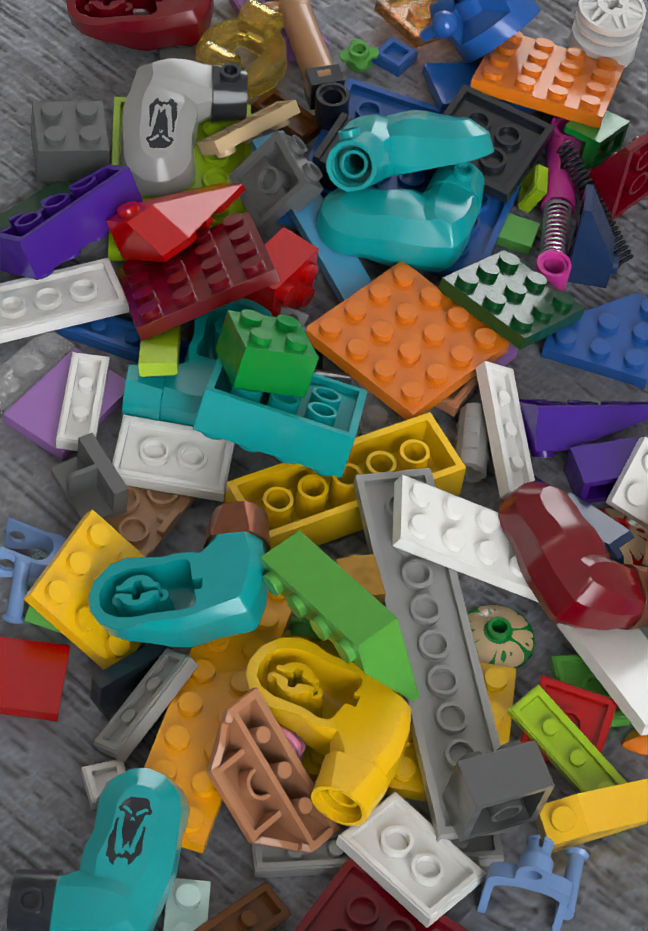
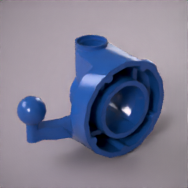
[420,0,541,63]

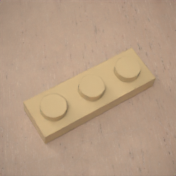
[197,100,300,158]

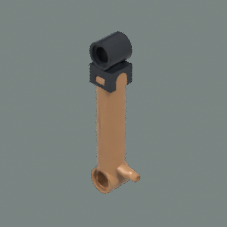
[250,0,350,131]

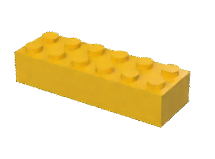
[224,412,466,550]

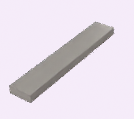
[250,829,504,878]

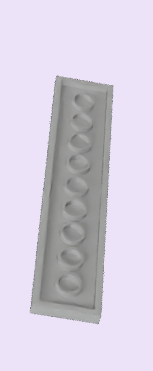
[353,468,520,842]

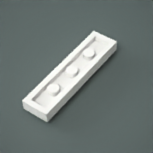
[476,361,535,499]

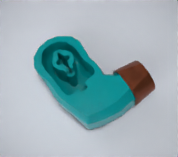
[89,501,271,647]

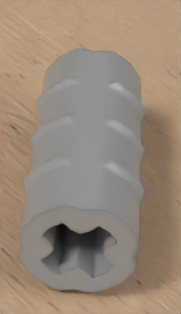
[454,403,490,483]

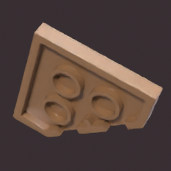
[105,485,196,557]

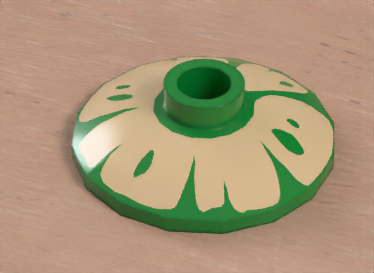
[467,604,535,669]

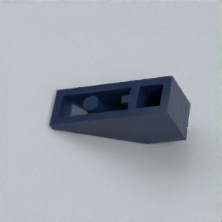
[567,184,620,288]

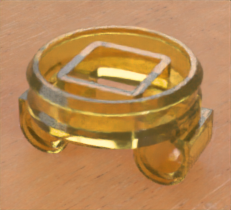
[196,0,288,99]

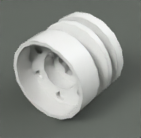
[568,0,647,68]

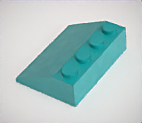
[193,357,368,478]

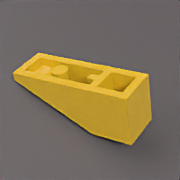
[535,778,648,853]

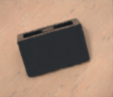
[90,643,167,721]

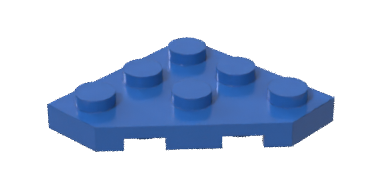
[541,293,648,389]

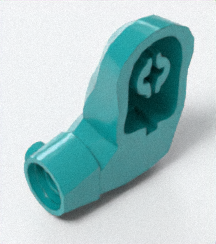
[326,110,494,192]
[316,161,485,272]
[122,298,273,427]

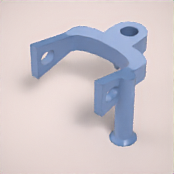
[0,517,66,624]
[477,835,589,931]

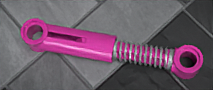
[534,116,581,292]

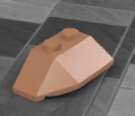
[206,687,340,853]

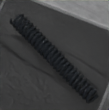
[556,140,634,268]

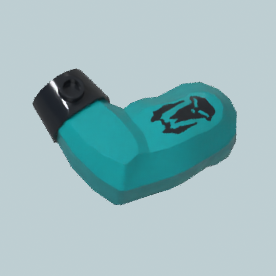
[7,768,190,931]

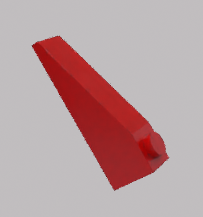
[106,183,245,262]

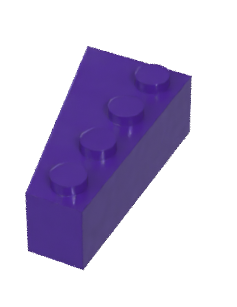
[0,164,143,280]

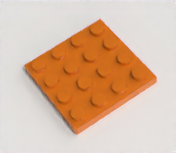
[470,31,625,129]
[305,262,510,420]

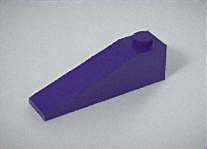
[519,399,648,458]

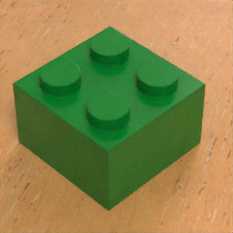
[215,309,319,398]

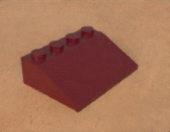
[579,131,648,222]

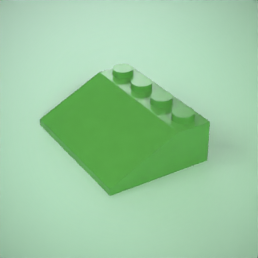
[260,530,420,702]

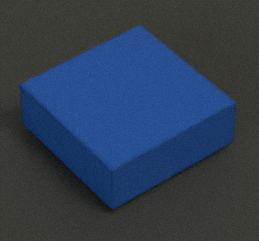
[372,36,418,77]

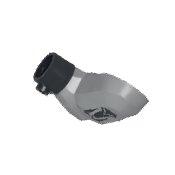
[119,58,248,197]

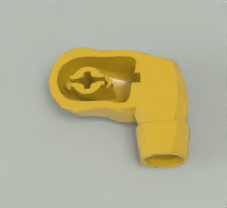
[246,637,412,826]

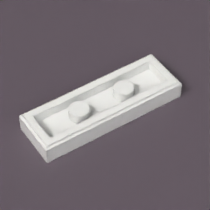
[56,352,110,451]

